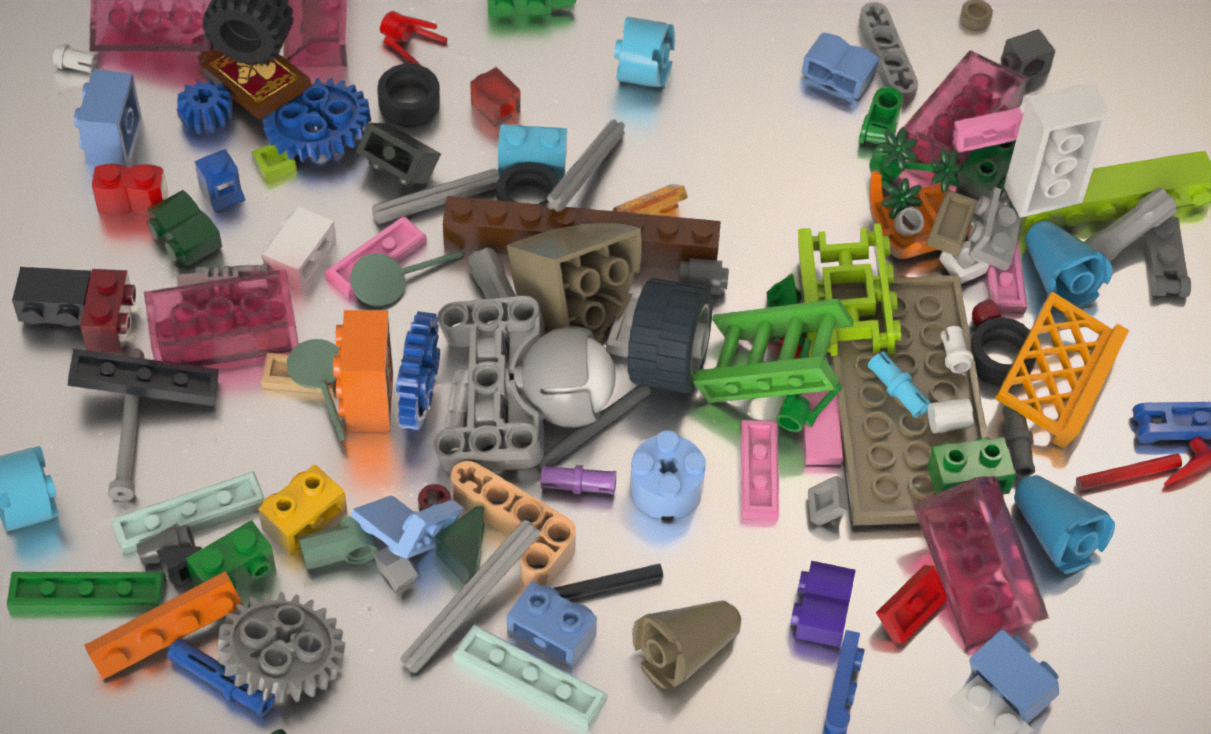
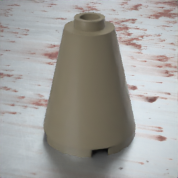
[632,600,741,689]

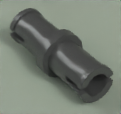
[1003,406,1036,477]

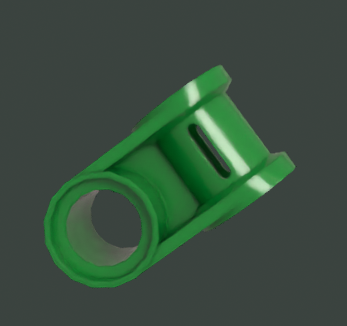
[858,86,903,145]

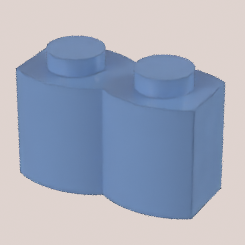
[802,32,879,98]

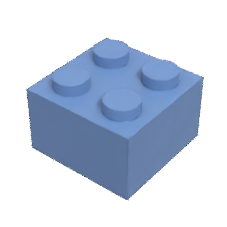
[74,69,142,166]

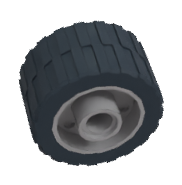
[627,278,713,393]

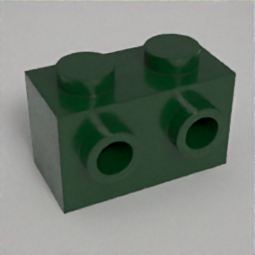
[957,140,1016,200]

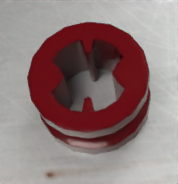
[418,484,451,511]

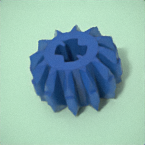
[176,79,233,135]

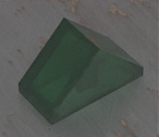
[435,506,485,585]

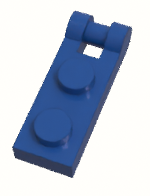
[1132,401,1211,444]
[823,629,865,734]

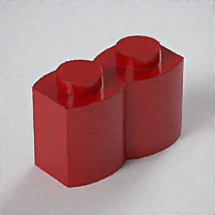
[91,163,169,216]

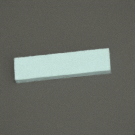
[111,471,265,556]
[453,624,607,731]

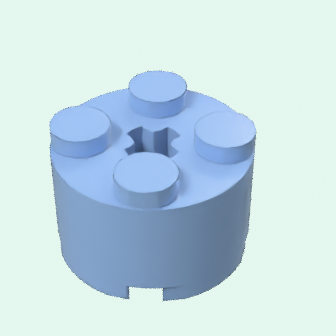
[630,430,706,519]

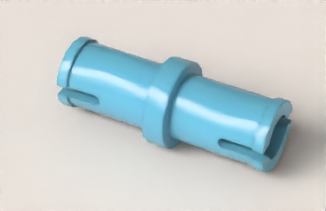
[868,351,932,418]

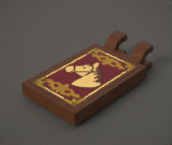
[193,36,312,120]

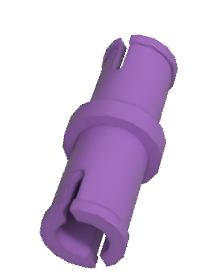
[540,465,617,495]

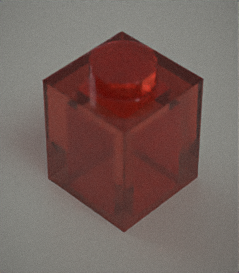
[470,67,521,127]

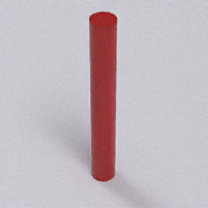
[1076,453,1183,491]

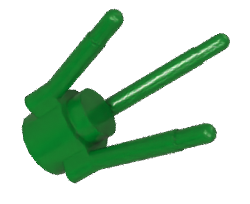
[775,338,842,432]

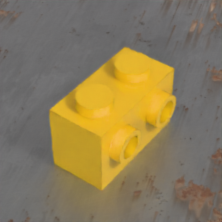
[258,464,347,555]

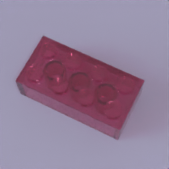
[903,50,1027,176]
[144,269,299,366]

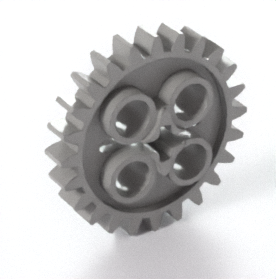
[217,592,345,703]

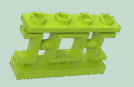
[797,223,901,357]

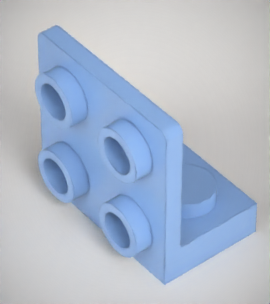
[350,496,464,559]

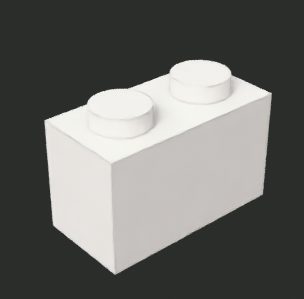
[261,206,336,291]

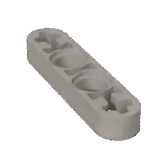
[859,2,918,104]

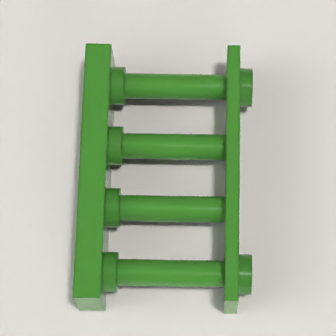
[693,299,854,403]

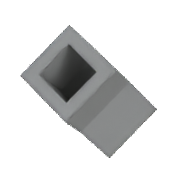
[374,546,418,592]

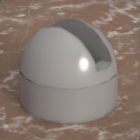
[894,207,924,236]

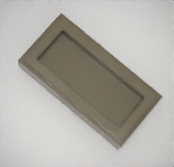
[926,190,978,256]

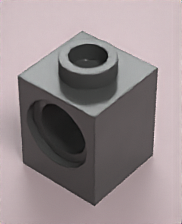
[1001,29,1056,83]

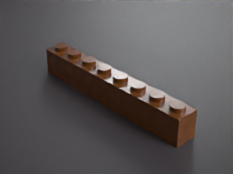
[442,196,721,270]

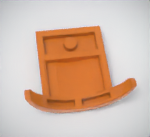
[869,171,972,259]

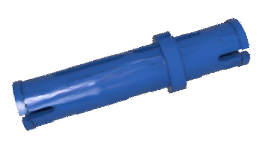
[167,638,275,717]

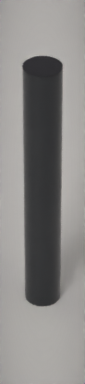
[554,563,664,600]

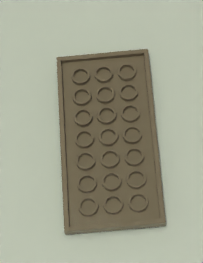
[830,275,1002,525]

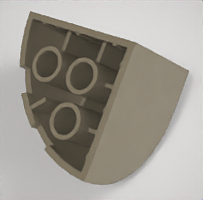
[507,223,642,342]

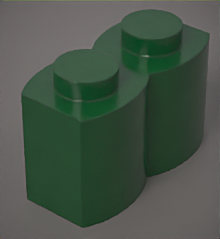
[147,190,222,266]

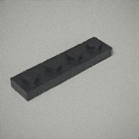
[67,349,219,406]

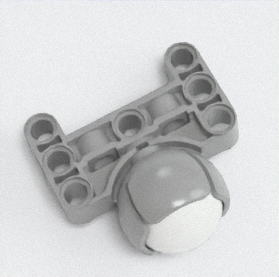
[433,296,616,474]

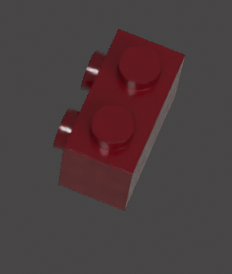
[80,269,136,352]

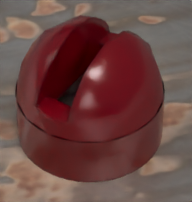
[972,299,1001,327]

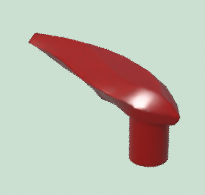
[1163,437,1211,487]

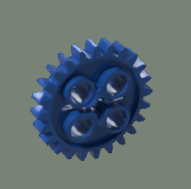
[262,78,372,162]
[396,311,440,430]

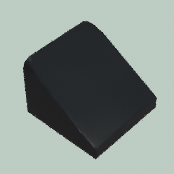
[156,546,202,588]

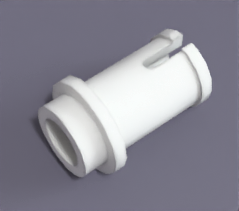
[53,44,98,74]
[940,326,973,373]

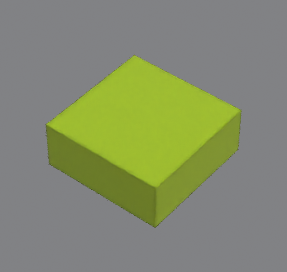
[251,144,297,182]

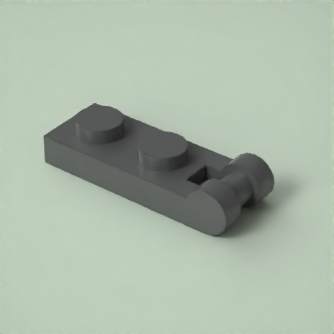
[1144,217,1191,297]

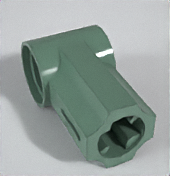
[298,516,379,570]

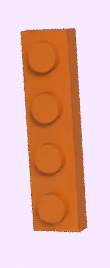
[84,571,244,680]

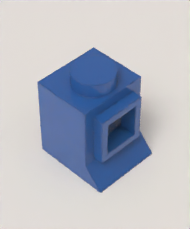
[194,148,246,213]

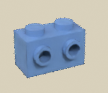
[507,581,597,669]
[969,628,1060,724]

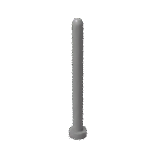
[108,349,144,501]

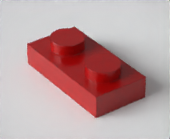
[876,565,951,644]

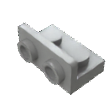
[968,187,1022,271]

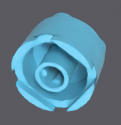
[614,16,675,87]
[0,446,59,531]

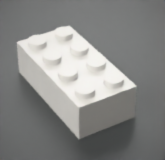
[1004,82,1110,218]

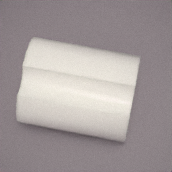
[928,398,974,433]

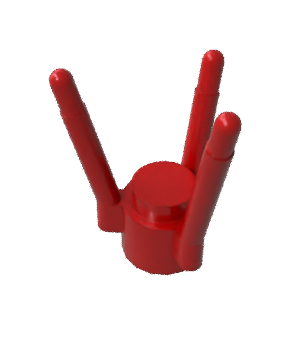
[380,11,448,66]

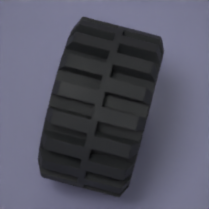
[202,0,294,65]

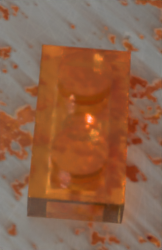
[612,184,688,214]

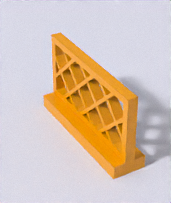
[995,292,1129,449]

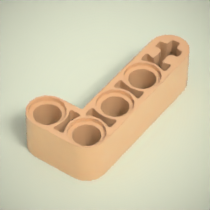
[451,461,576,587]

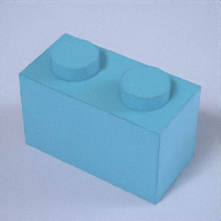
[498,124,567,179]

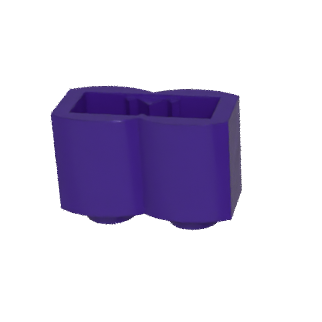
[790,560,856,647]

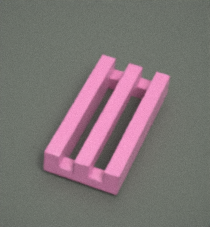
[952,108,1023,153]

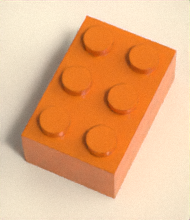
[333,310,394,433]

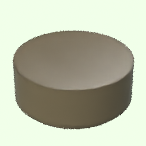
[960,0,993,30]

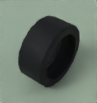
[377,63,440,126]
[496,162,559,205]
[971,317,1036,386]

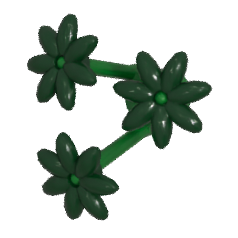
[869,127,963,219]

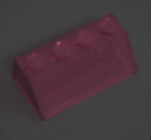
[89,0,214,52]
[283,0,351,67]
[913,476,1050,648]

